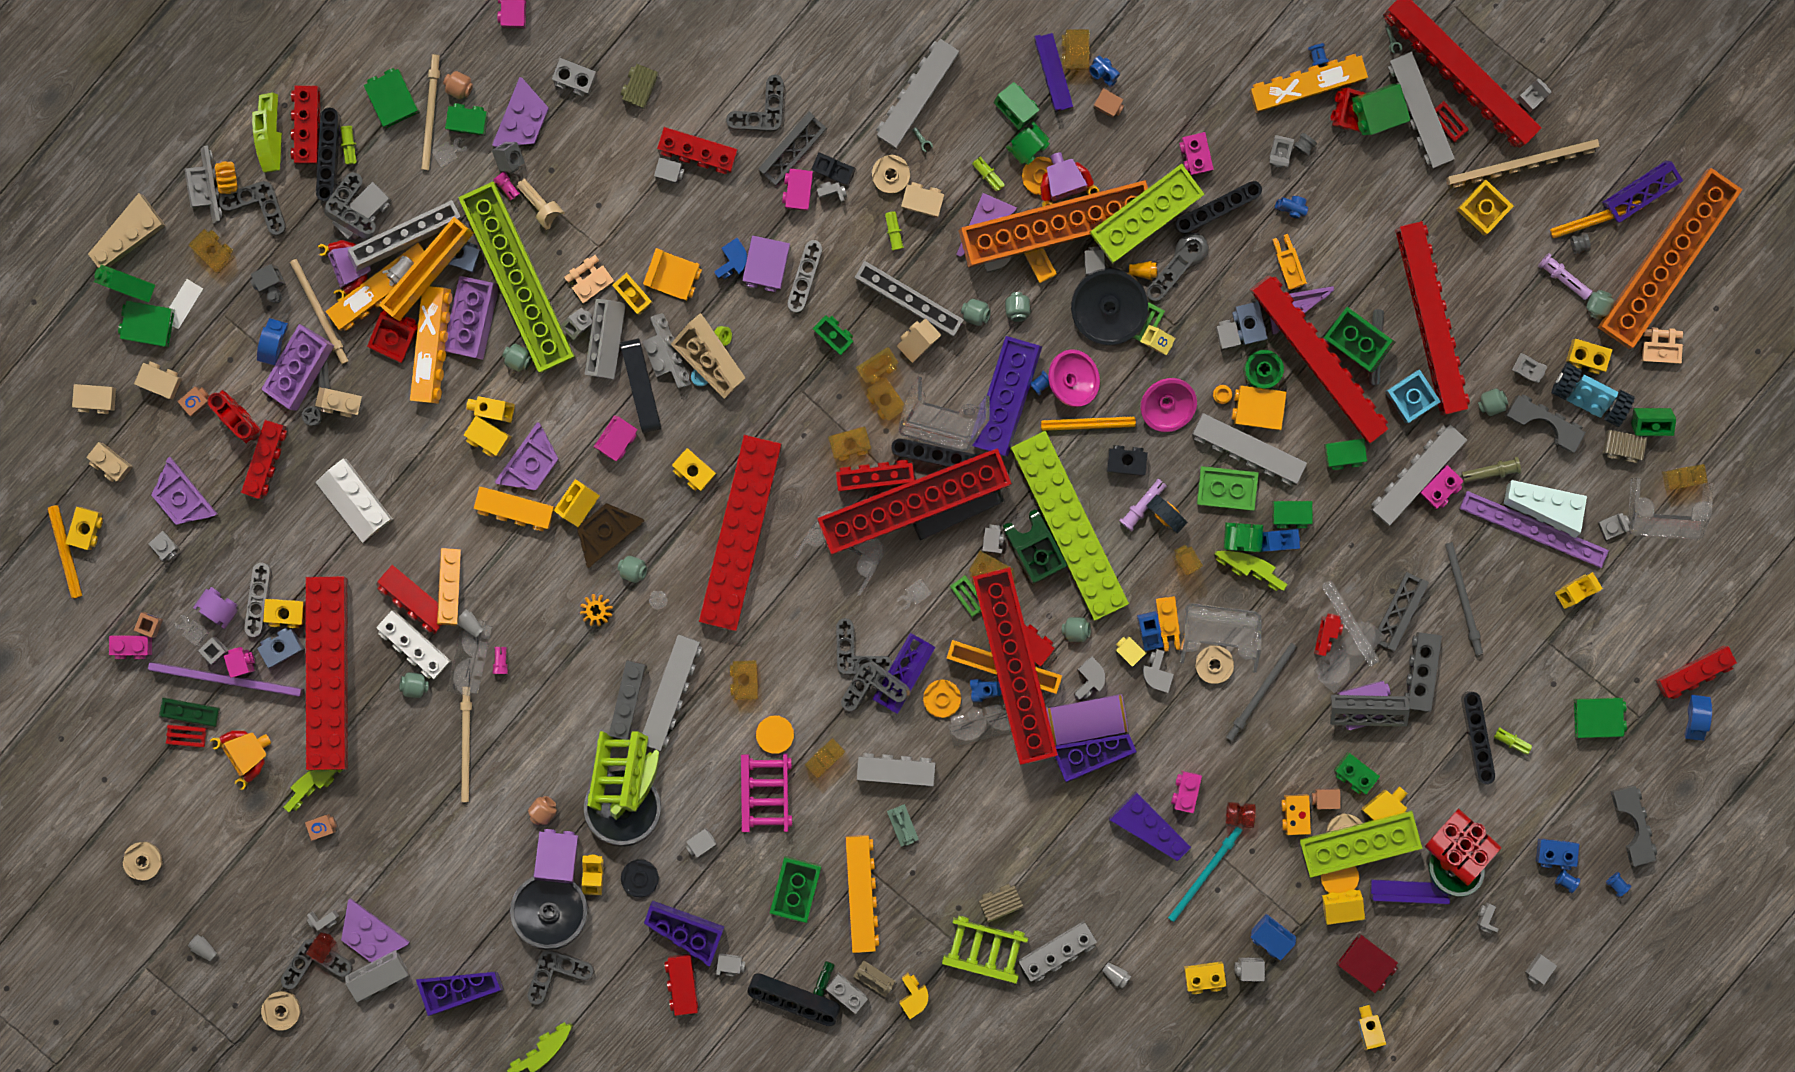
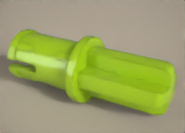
[340,126,356,165]
[972,156,1004,191]
[885,211,904,250]
[1494,727,1532,755]

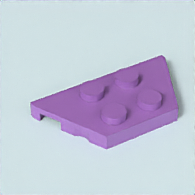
[492,77,549,147]
[495,422,559,490]
[151,457,218,525]
[341,898,410,962]

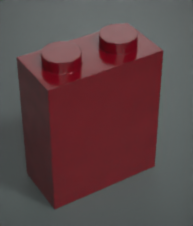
[1336,933,1398,993]

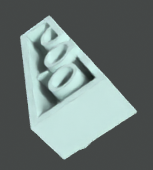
[1504,480,1587,538]

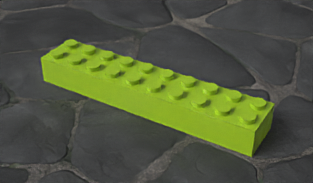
[458,182,576,373]
[1010,431,1129,621]

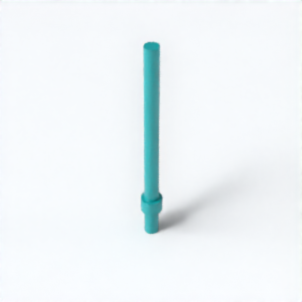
[1168,826,1243,922]

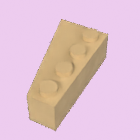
[88,193,166,268]
[671,313,745,399]

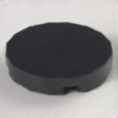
[621,859,659,898]

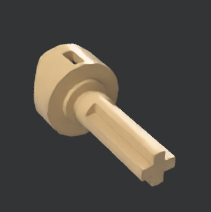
[517,179,565,230]

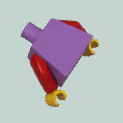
[1040,152,1099,207]
[318,240,371,301]

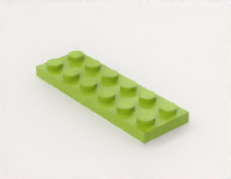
[1089,164,1205,263]
[1300,811,1423,878]

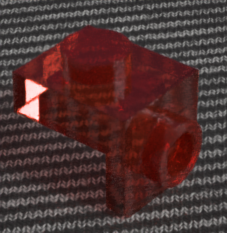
[306,932,337,963]

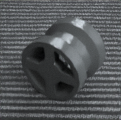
[1293,133,1317,156]
[1570,233,1591,255]
[302,406,323,426]

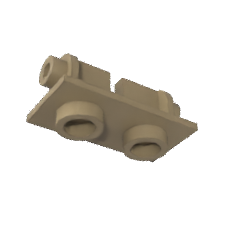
[853,960,895,997]

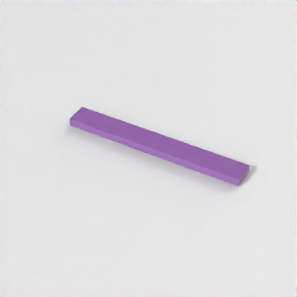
[1459,491,1609,568]
[148,662,304,697]

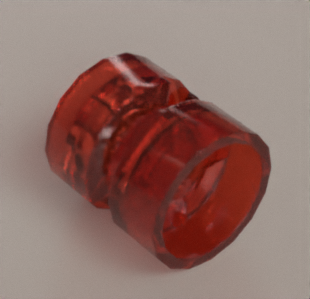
[1226,802,1256,828]

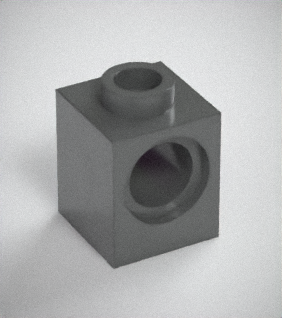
[492,142,525,173]

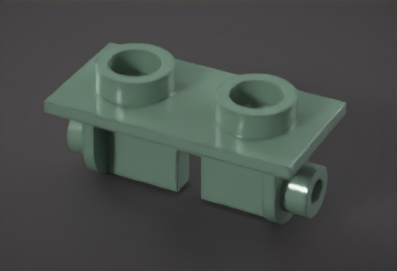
[887,804,919,847]

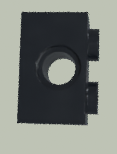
[1106,445,1148,476]

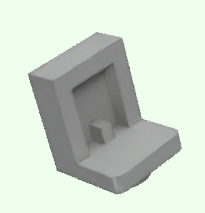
[1517,78,1551,113]
[1270,135,1294,167]
[817,182,847,203]
[1512,353,1547,383]
[1477,902,1499,934]
[307,910,339,931]

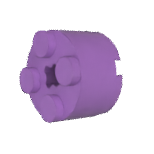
[193,587,238,629]

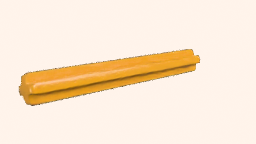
[1550,199,1642,238]
[1041,417,1136,431]
[48,505,82,598]

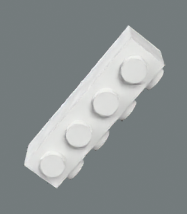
[376,610,451,679]

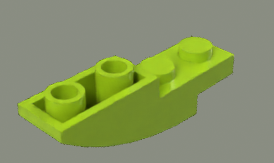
[252,92,282,173]
[1214,551,1288,592]
[610,750,659,820]
[283,770,343,812]
[507,1022,573,1072]

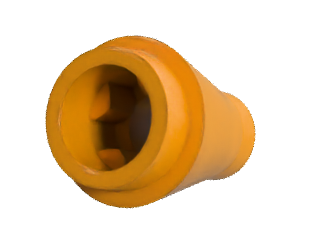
[1129,261,1157,280]

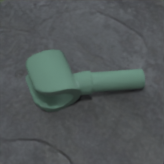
[1386,27,1402,53]
[912,127,933,152]

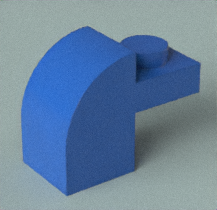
[714,238,747,280]
[257,318,288,365]
[1261,529,1300,552]
[1137,611,1164,651]
[1684,695,1712,741]

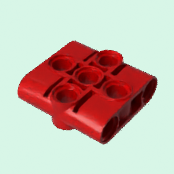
[208,390,261,444]
[1424,808,1502,886]

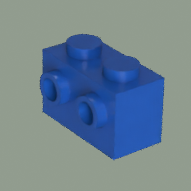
[1536,838,1579,870]
[1251,914,1296,961]

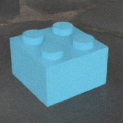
[1385,370,1441,423]

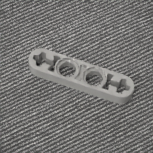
[788,240,822,313]
[244,563,271,637]

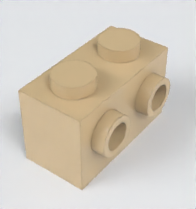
[901,182,944,218]
[897,318,941,363]
[134,361,182,400]
[72,384,116,414]
[315,387,362,418]
[87,442,133,482]

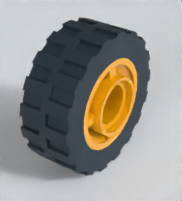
[1146,494,1188,534]

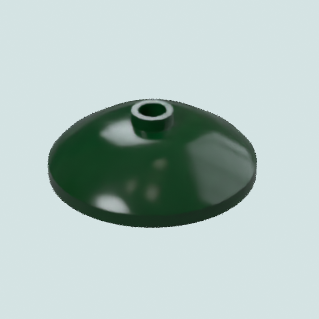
[1428,844,1485,897]

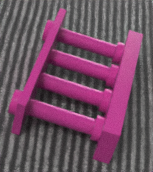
[741,754,792,832]

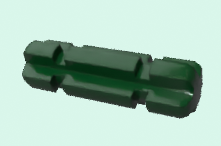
[813,961,834,996]

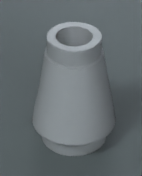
[386,256,414,284]
[457,609,484,637]
[188,934,217,961]
[1102,962,1131,989]

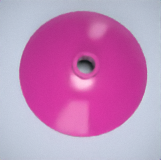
[1049,350,1100,407]
[1140,378,1197,432]

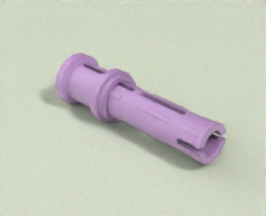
[1538,253,1592,300]
[1119,479,1167,532]

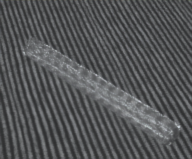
[1322,580,1379,666]

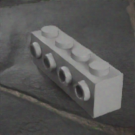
[585,299,626,379]
[857,753,935,786]
[1018,921,1097,982]

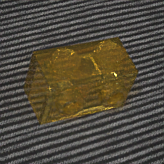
[856,347,899,385]
[969,551,1013,577]

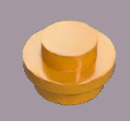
[1213,385,1232,404]

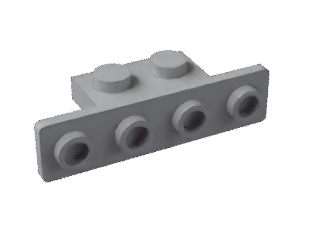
[185,145,222,224]
[642,313,691,388]

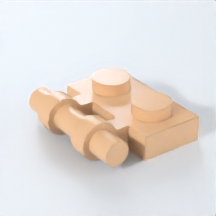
[564,255,614,304]
[1642,327,1683,364]

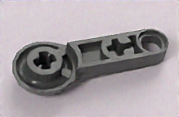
[1146,232,1209,301]

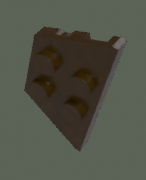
[577,503,645,568]

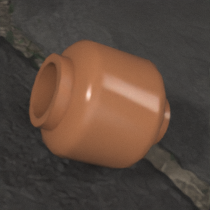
[443,71,473,99]
[528,796,557,825]

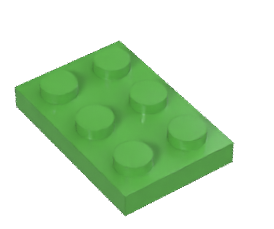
[1197,466,1259,511]

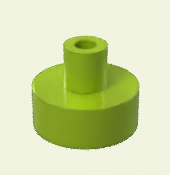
[714,326,732,346]

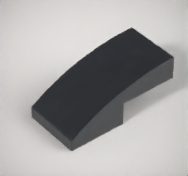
[811,152,856,186]

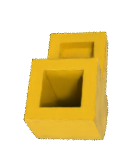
[1555,572,1603,609]
[582,854,604,895]
[899,973,928,1019]

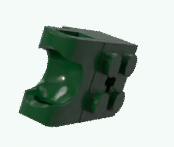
[1003,509,1068,585]

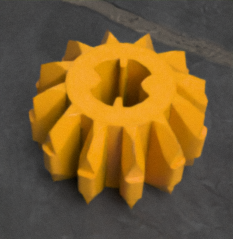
[215,161,237,194]
[580,594,613,626]

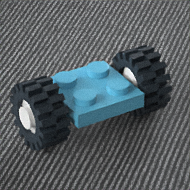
[1551,363,1635,427]

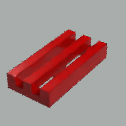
[1435,101,1469,142]
[166,724,207,747]

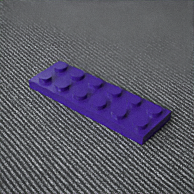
[971,336,1042,457]

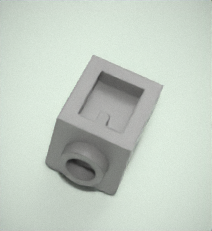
[1598,513,1630,540]
[148,531,179,561]

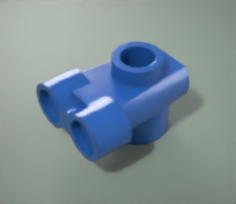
[1089,55,1120,87]
[1275,196,1308,219]
[970,679,1001,702]

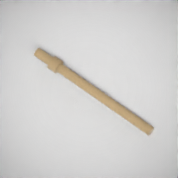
[421,54,440,170]
[290,259,348,364]
[460,687,472,802]

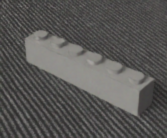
[876,39,959,149]
[1388,52,1455,169]
[348,200,461,272]
[855,261,964,337]
[1192,413,1307,486]
[1371,424,1467,525]
[642,634,702,751]

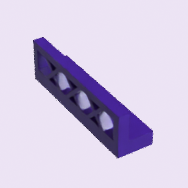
[1034,33,1073,112]
[1602,160,1683,223]
[873,633,935,714]
[1370,879,1450,904]

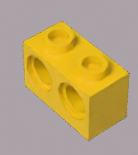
[1566,339,1612,375]

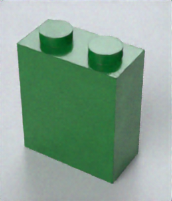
[364,68,420,129]
[1352,84,1411,135]
[94,264,155,303]
[118,301,175,347]
[1574,697,1627,738]

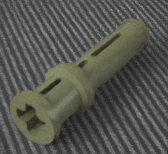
[1461,457,1521,484]

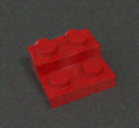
[1330,88,1366,133]
[367,310,418,363]
[1314,613,1343,656]

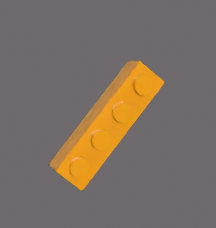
[473,486,555,532]

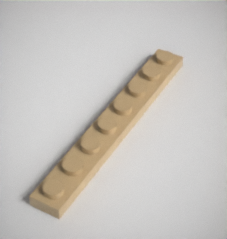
[1446,139,1600,188]

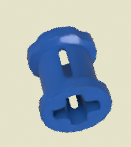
[1308,43,1329,66]
[1030,371,1050,395]
[1555,869,1580,894]
[1606,872,1631,897]

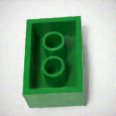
[1324,307,1396,373]
[770,856,822,923]

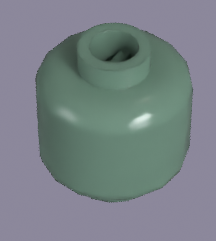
[1586,290,1615,319]
[1005,292,1031,322]
[961,299,991,326]
[502,344,532,372]
[1478,388,1509,416]
[618,556,648,583]
[1062,617,1091,642]
[399,672,428,699]

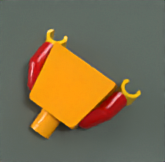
[210,730,271,790]

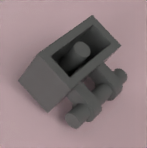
[250,264,286,303]

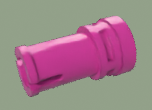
[493,171,520,201]
[493,647,508,674]

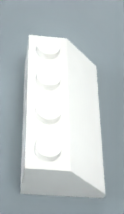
[316,458,393,543]

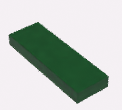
[159,697,220,727]

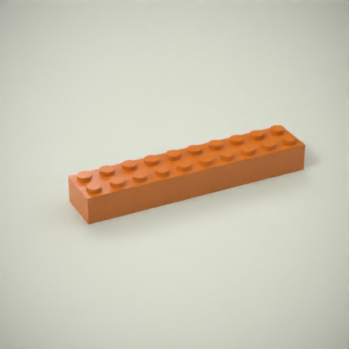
[1597,168,1743,349]
[959,180,1148,268]

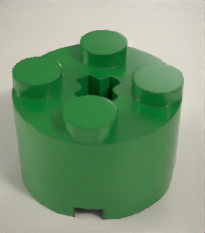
[1006,121,1050,165]
[1243,350,1284,389]
[1224,522,1264,552]

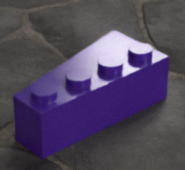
[1055,734,1137,783]
[1109,791,1191,861]
[644,900,724,967]
[416,972,504,1016]

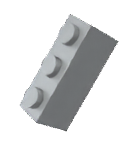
[332,182,391,240]
[345,950,408,1002]

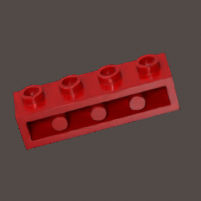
[291,86,320,165]
[657,127,738,175]
[241,420,287,499]
[836,460,914,491]
[376,565,443,634]
[1656,645,1737,699]

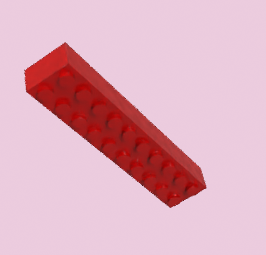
[1383,0,1542,148]
[1395,221,1470,416]
[1249,276,1388,443]
[699,435,782,631]
[817,448,1012,556]
[972,567,1058,765]
[306,576,348,771]

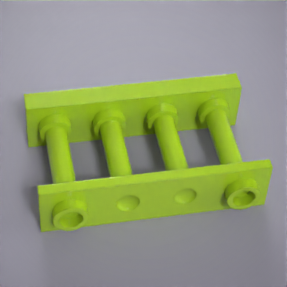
[587,731,648,811]
[942,916,1028,984]

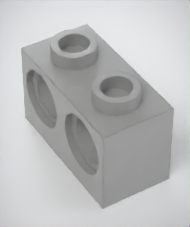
[552,58,597,96]
[1235,958,1265,981]
[826,972,868,1014]

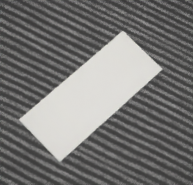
[169,279,203,329]

